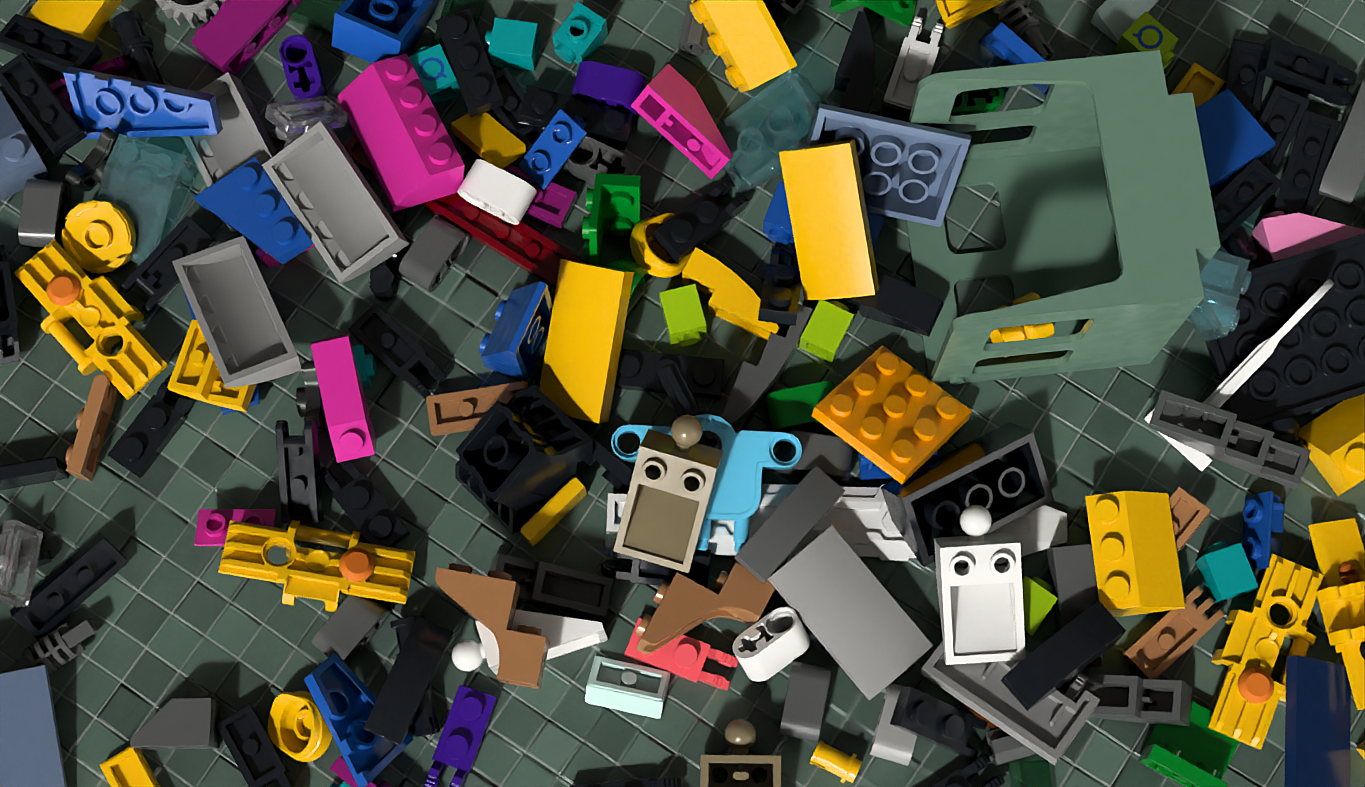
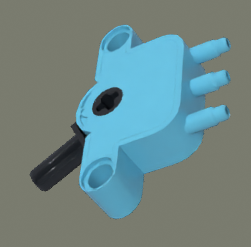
[611,363,802,552]

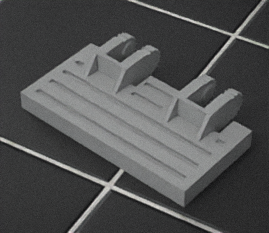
[921,641,1100,766]

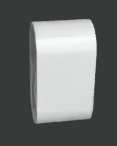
[457,159,537,225]
[732,607,810,682]

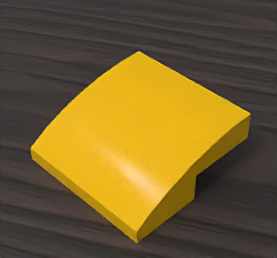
[167,319,257,412]

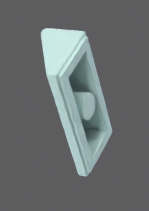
[1091,0,1159,44]
[585,655,671,719]

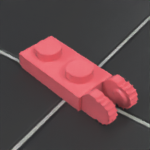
[624,617,738,691]

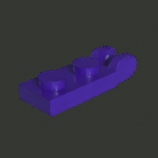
[424,685,498,787]

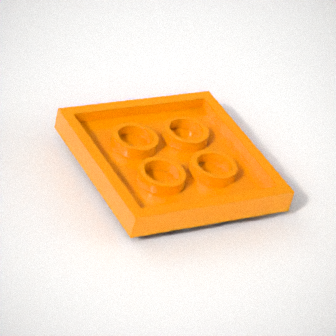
[812,345,972,485]

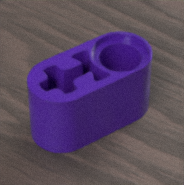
[279,35,328,112]
[570,61,646,116]

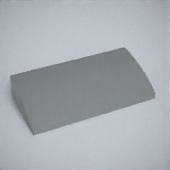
[182,72,278,232]
[262,121,409,284]
[172,235,301,388]
[768,525,933,700]

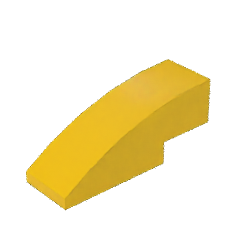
[682,247,779,341]

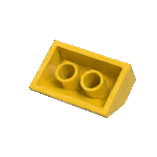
[690,0,797,93]
[1298,394,1365,496]
[1085,491,1186,618]

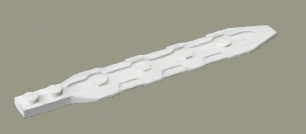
[606,484,1067,564]

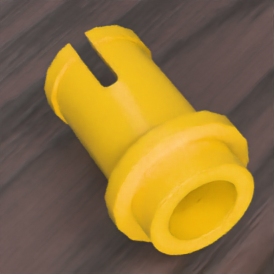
[809,740,862,783]

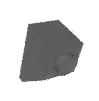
[130,691,221,750]

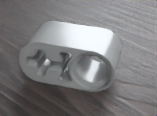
[869,683,928,766]

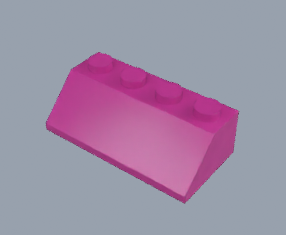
[337,54,465,212]

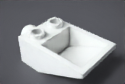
[934,505,1026,665]
[452,610,608,675]

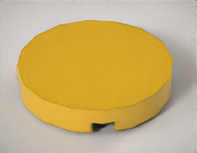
[61,199,137,274]

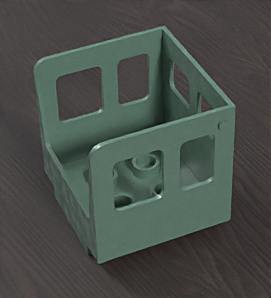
[906,50,1221,386]

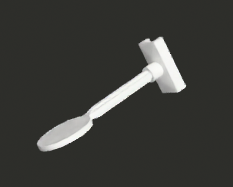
[1144,279,1335,472]

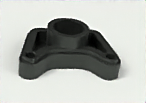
[65,127,121,192]
[296,360,328,431]

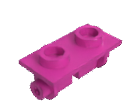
[194,509,278,546]

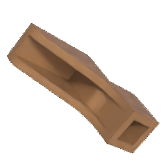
[635,562,775,654]
[435,563,550,690]

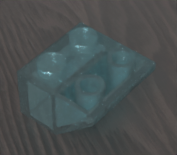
[1189,251,1251,341]

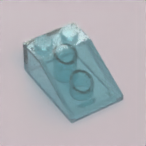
[716,69,823,194]
[97,134,198,264]

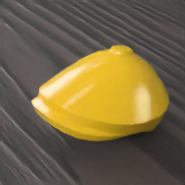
[630,213,693,278]
[267,691,333,762]

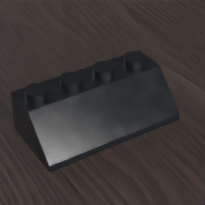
[881,422,1054,567]

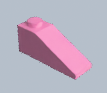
[1252,211,1365,266]

